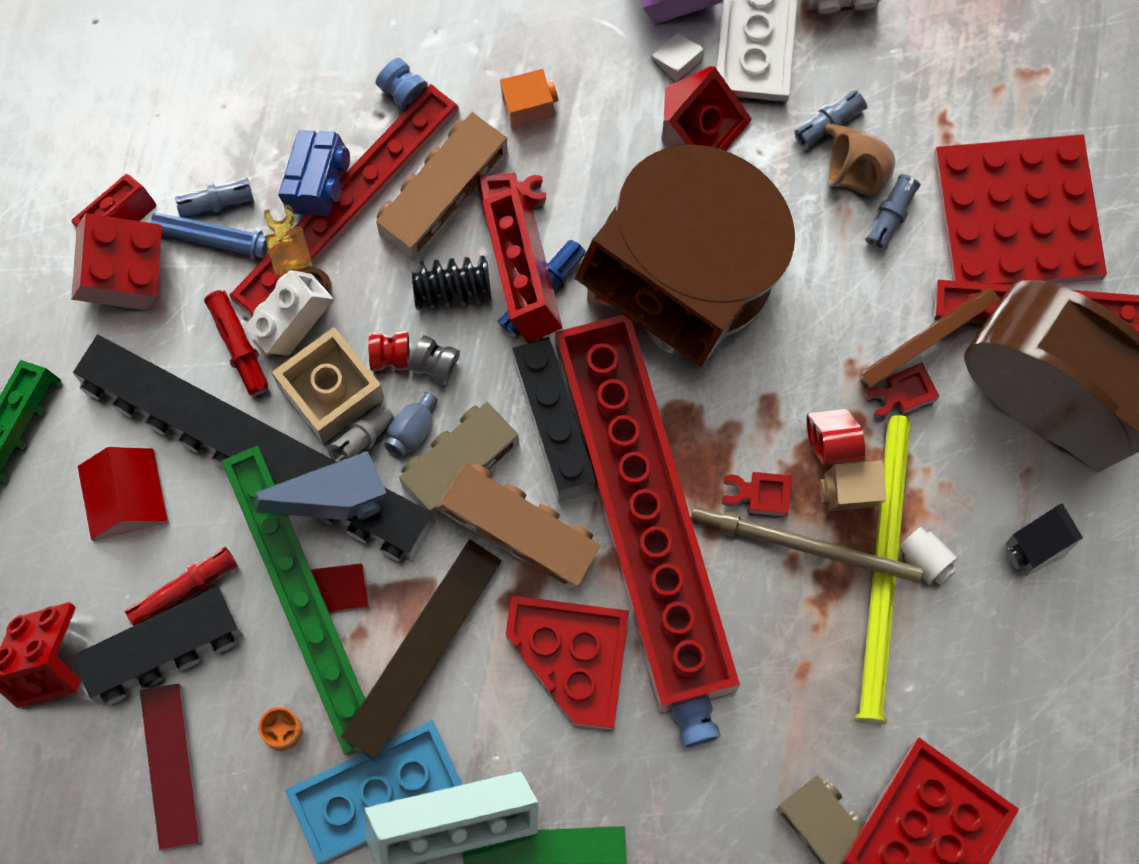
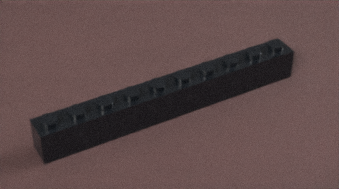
[73,334,435,562]

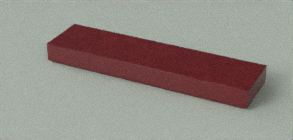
[139,683,202,851]

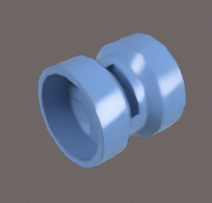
[376,58,428,110]
[672,697,721,748]

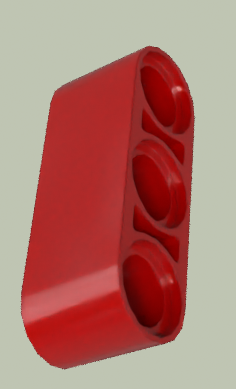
[806,409,865,465]

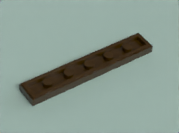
[339,539,502,760]

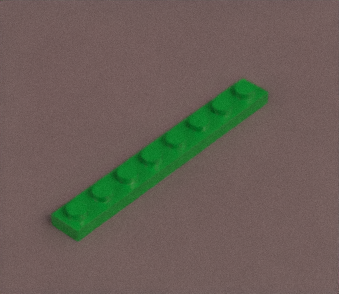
[221,445,365,755]

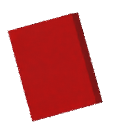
[77,447,169,541]

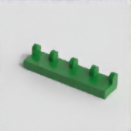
[0,360,62,484]

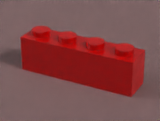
[482,186,563,343]

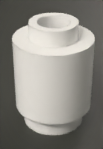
[899,527,958,585]

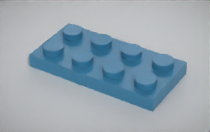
[285,720,462,864]

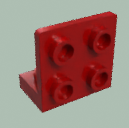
[0,602,81,708]

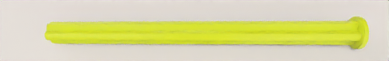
[855,415,911,724]

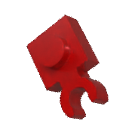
[477,173,547,215]
[865,362,939,419]
[722,472,792,517]

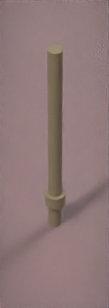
[691,506,924,584]

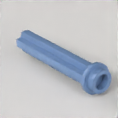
[150,212,269,260]

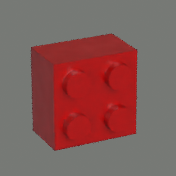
[71,213,162,310]

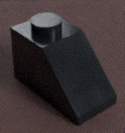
[1006,503,1083,576]

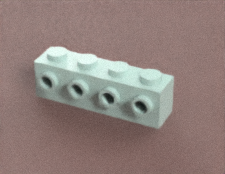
[365,772,538,864]

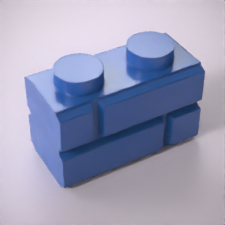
[278,130,350,216]

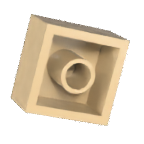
[272,327,385,444]

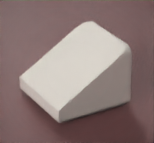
[651,33,704,82]

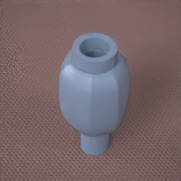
[384,392,438,458]

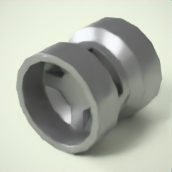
[409,335,460,385]

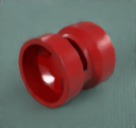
[368,332,410,371]

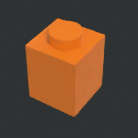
[500,69,559,128]

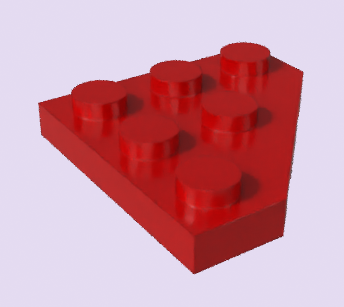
[506,595,629,731]

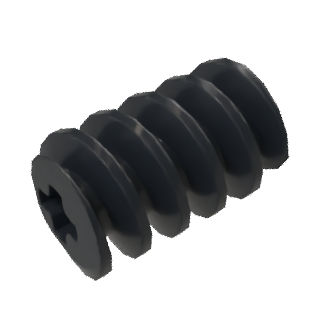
[412,255,492,310]

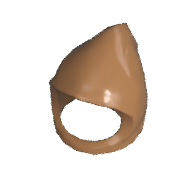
[825,124,895,196]

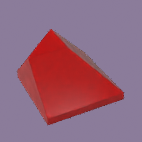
[661,66,752,151]

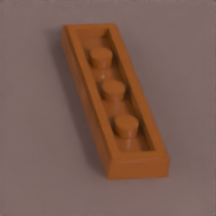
[859,288,1000,387]

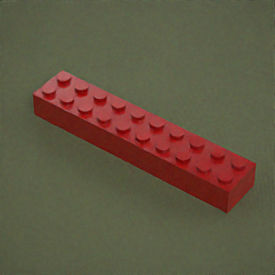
[555,314,740,713]

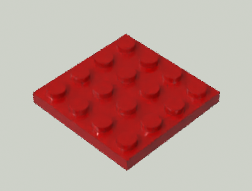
[934,134,1107,285]

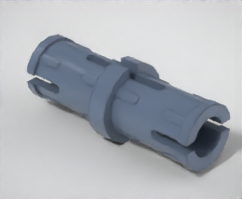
[794,89,867,150]
[865,174,921,250]
[174,177,254,218]

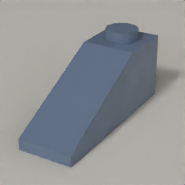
[254,451,387,520]

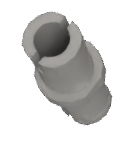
[328,404,394,462]

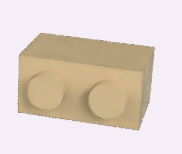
[819,460,887,511]

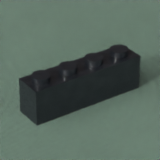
[512,337,596,503]
[71,586,244,706]

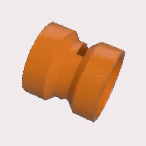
[258,707,304,752]

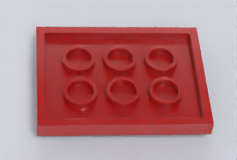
[840,737,1019,864]

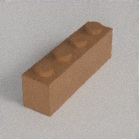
[376,112,508,261]
[435,463,601,589]

